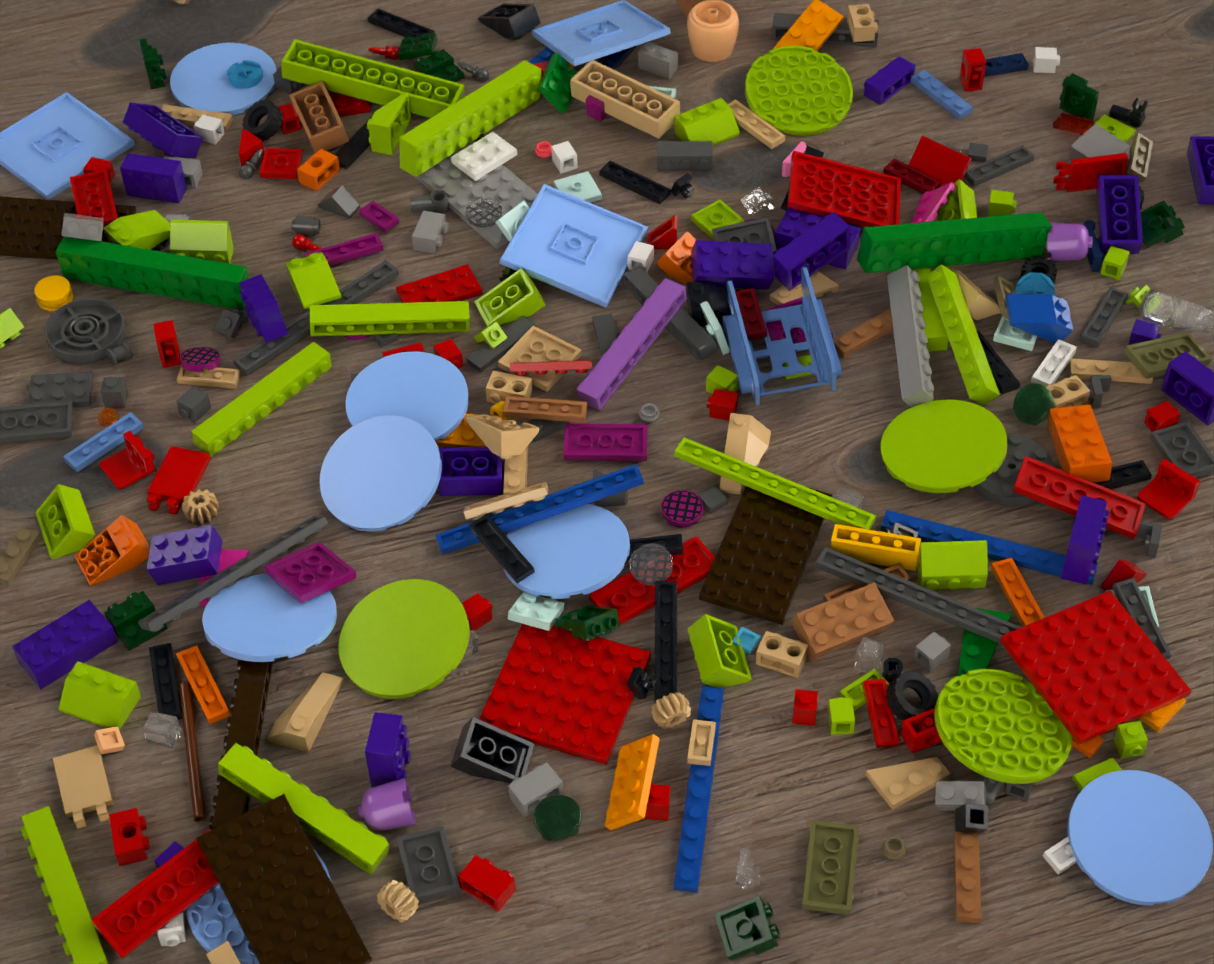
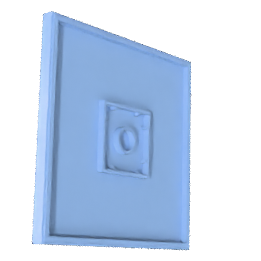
[531,0,671,66]
[0,92,135,200]
[499,184,648,308]

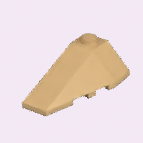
[945,265,1000,320]
[719,413,771,494]
[465,414,539,459]
[266,672,343,753]

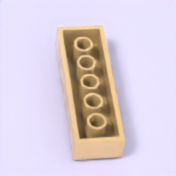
[570,60,680,139]

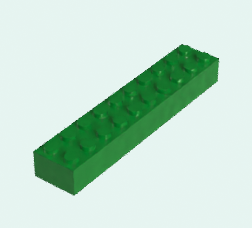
[857,212,1051,273]
[56,236,249,310]

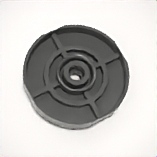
[44,298,126,363]
[974,434,1053,506]

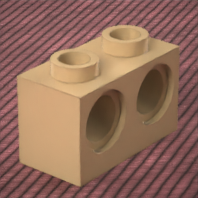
[847,4,878,42]
[486,371,533,404]
[1039,375,1090,413]
[756,631,808,678]

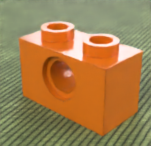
[297,149,340,191]

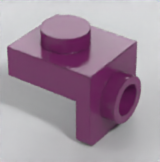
[585,95,609,122]

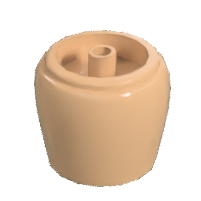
[687,0,739,62]

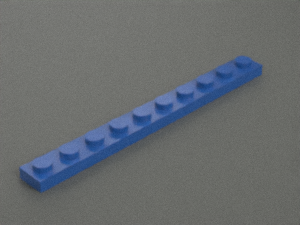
[435,464,644,555]
[881,510,1098,585]
[674,686,724,893]

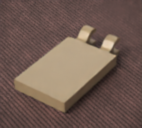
[53,745,114,830]

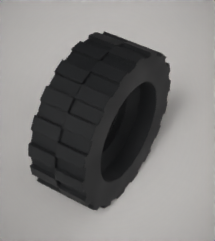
[242,100,283,142]
[886,671,939,721]

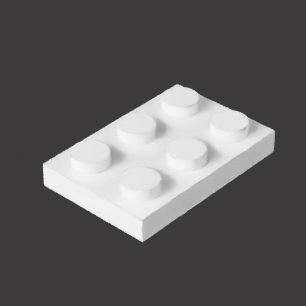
[451,132,517,181]

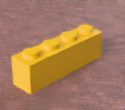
[831,524,921,571]

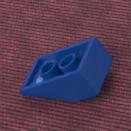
[1005,294,1073,343]

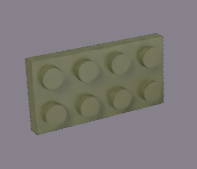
[1123,332,1212,379]
[802,820,859,915]

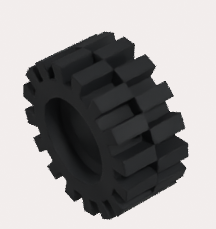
[1020,256,1057,284]

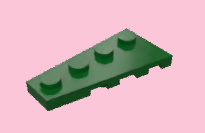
[958,608,1011,677]

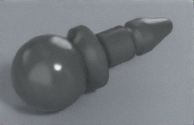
[457,62,489,82]
[239,149,263,179]

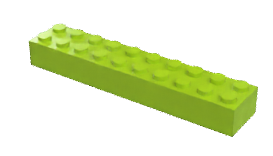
[281,39,465,118]
[399,60,541,177]

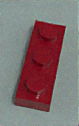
[883,158,941,194]
[735,288,767,341]

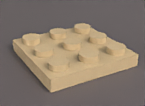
[498,326,582,392]

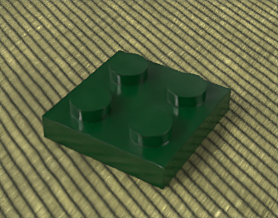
[398,33,437,60]

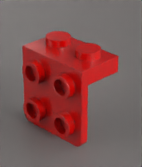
[99,430,155,490]
[1137,459,1200,520]

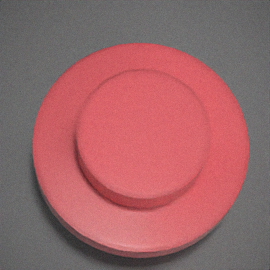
[535,141,552,158]

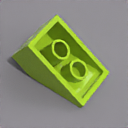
[367,92,412,155]
[103,210,170,250]
[285,253,342,309]
[475,268,546,326]

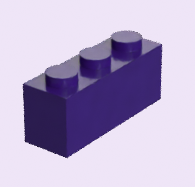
[864,56,916,105]

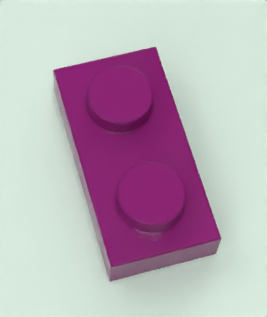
[359,201,399,233]

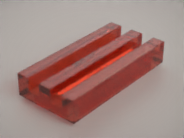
[1053,113,1095,135]

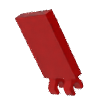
[1053,153,1128,193]
[147,446,211,515]

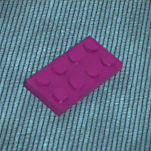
[563,423,647,461]

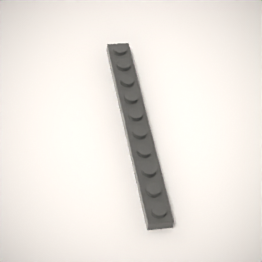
[233,260,399,376]
[138,515,328,632]
[815,547,1021,644]

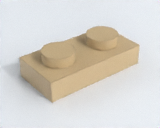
[687,719,716,766]

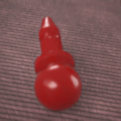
[368,46,399,60]
[292,234,322,252]

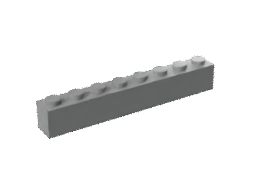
[887,265,934,407]

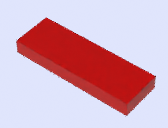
[862,679,900,748]

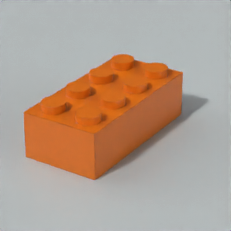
[1047,404,1112,482]

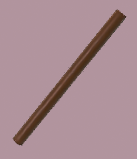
[179,682,206,822]

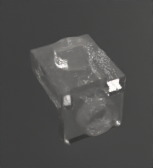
[741,187,774,215]

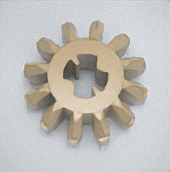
[182,488,219,524]
[651,692,691,729]
[377,880,419,922]

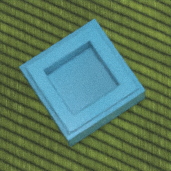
[733,627,761,655]

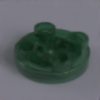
[1013,383,1056,426]
[534,795,582,840]

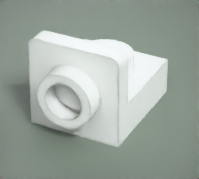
[157,912,186,946]

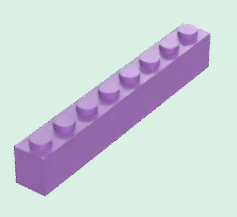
[577,278,687,411]

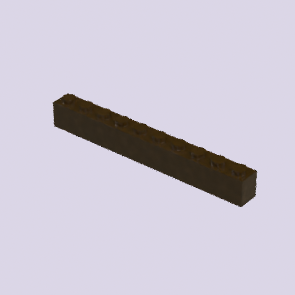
[209,660,273,830]

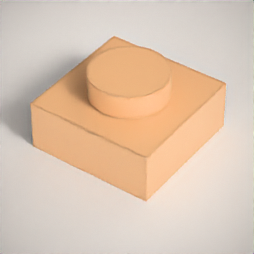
[94,726,125,754]

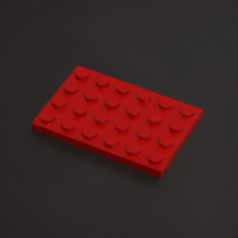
[787,151,901,227]

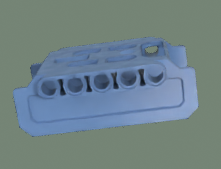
[722,267,842,406]

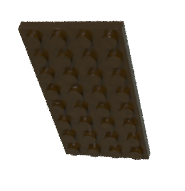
[0,196,137,260]
[699,486,833,625]
[196,794,372,964]

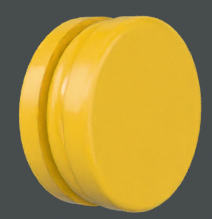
[34,275,73,311]

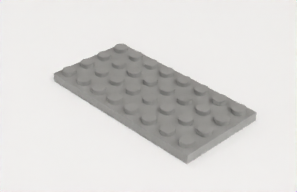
[415,141,538,249]

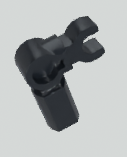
[1109,98,1148,128]

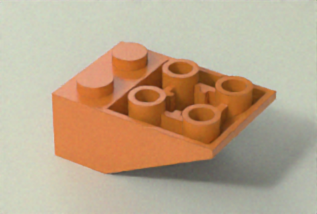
[656,231,696,285]
[74,515,150,586]

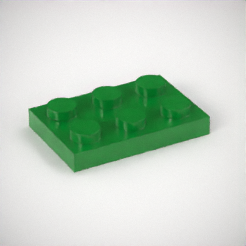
[537,52,577,114]

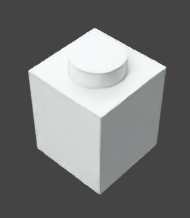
[1033,47,1060,73]
[194,115,225,145]
[551,141,578,173]
[628,241,654,273]

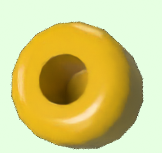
[490,401,511,420]

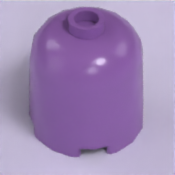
[1047,223,1093,262]
[358,778,416,831]

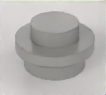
[639,403,660,423]

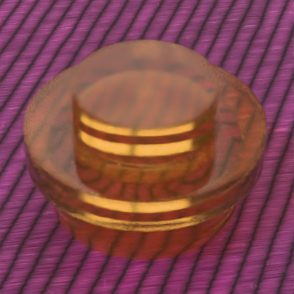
[98,408,119,427]

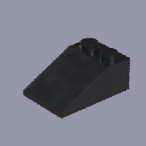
[478,3,541,40]
[686,281,740,326]
[450,717,534,783]

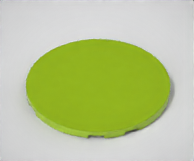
[745,46,853,136]
[881,399,1007,493]
[339,579,470,699]
[934,669,1072,784]

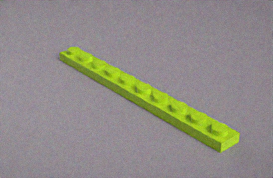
[674,437,876,530]

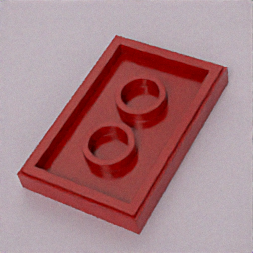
[909,136,972,186]

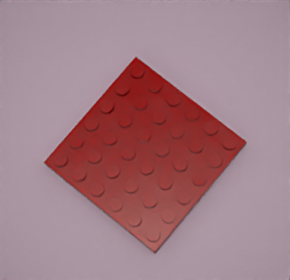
[1000,591,1192,745]
[479,624,651,765]

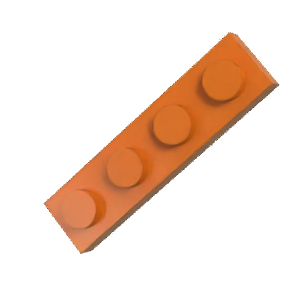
[991,558,1045,627]
[176,645,230,725]

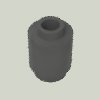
[292,215,321,236]

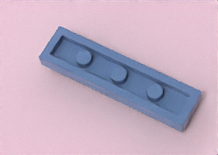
[911,70,973,120]
[63,412,144,472]

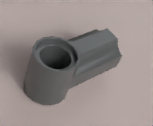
[410,190,449,214]

